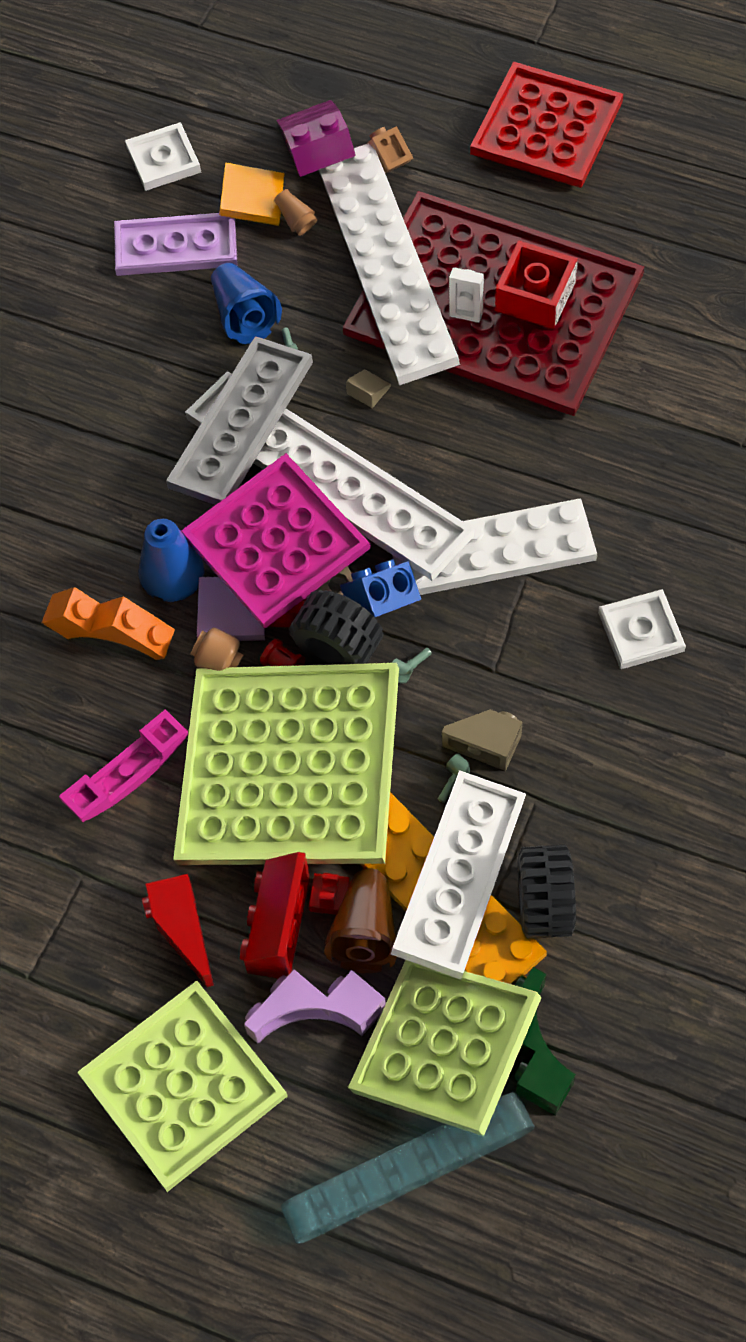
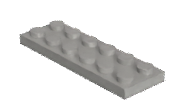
[166,336,313,505]

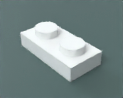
[449,268,484,323]

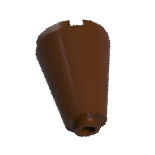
[324,868,397,973]

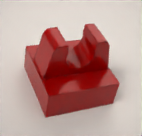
[309,873,350,915]

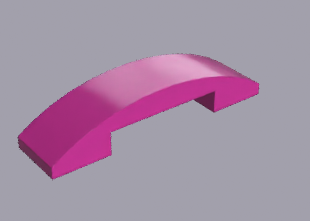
[59,709,189,822]

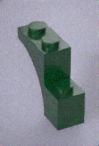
[514,967,576,1116]

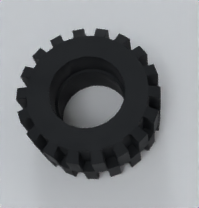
[289,590,384,665]
[518,845,576,939]

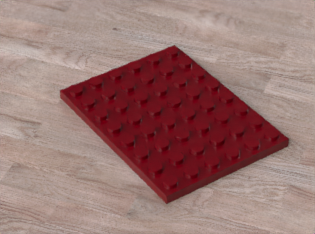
[342,191,645,416]

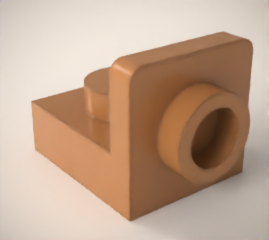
[367,126,413,174]

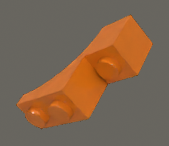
[41,587,175,660]

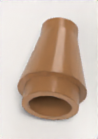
[274,189,317,235]

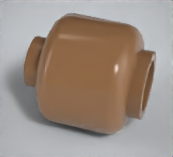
[190,627,243,671]

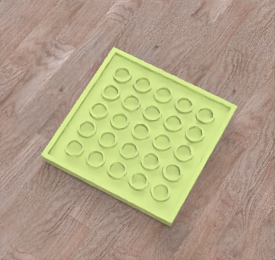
[173,663,399,865]

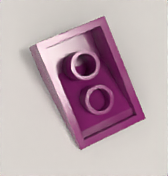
[276,100,356,177]

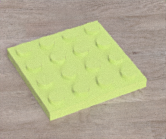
[348,960,541,1136]
[77,981,287,1192]

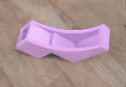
[244,970,386,1043]

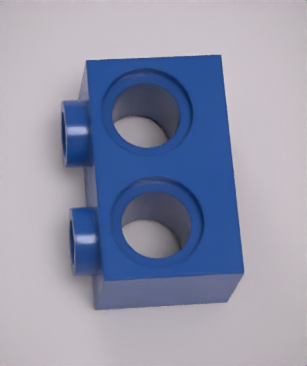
[340,559,421,617]

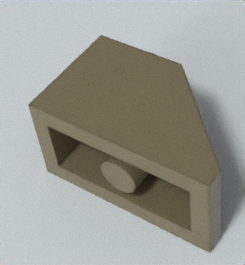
[442,709,523,771]

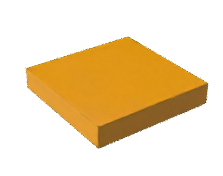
[219,163,284,226]

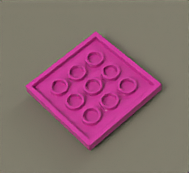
[181,453,370,629]

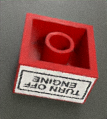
[495,240,578,329]

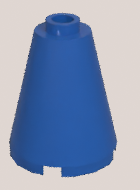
[211,263,282,344]
[138,519,205,602]

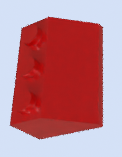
[240,852,310,978]

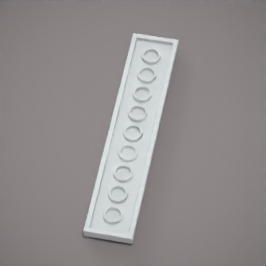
[319,143,460,385]
[185,371,474,581]

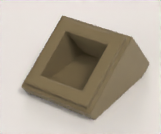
[346,370,391,408]

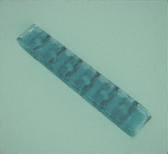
[280,1092,535,1244]

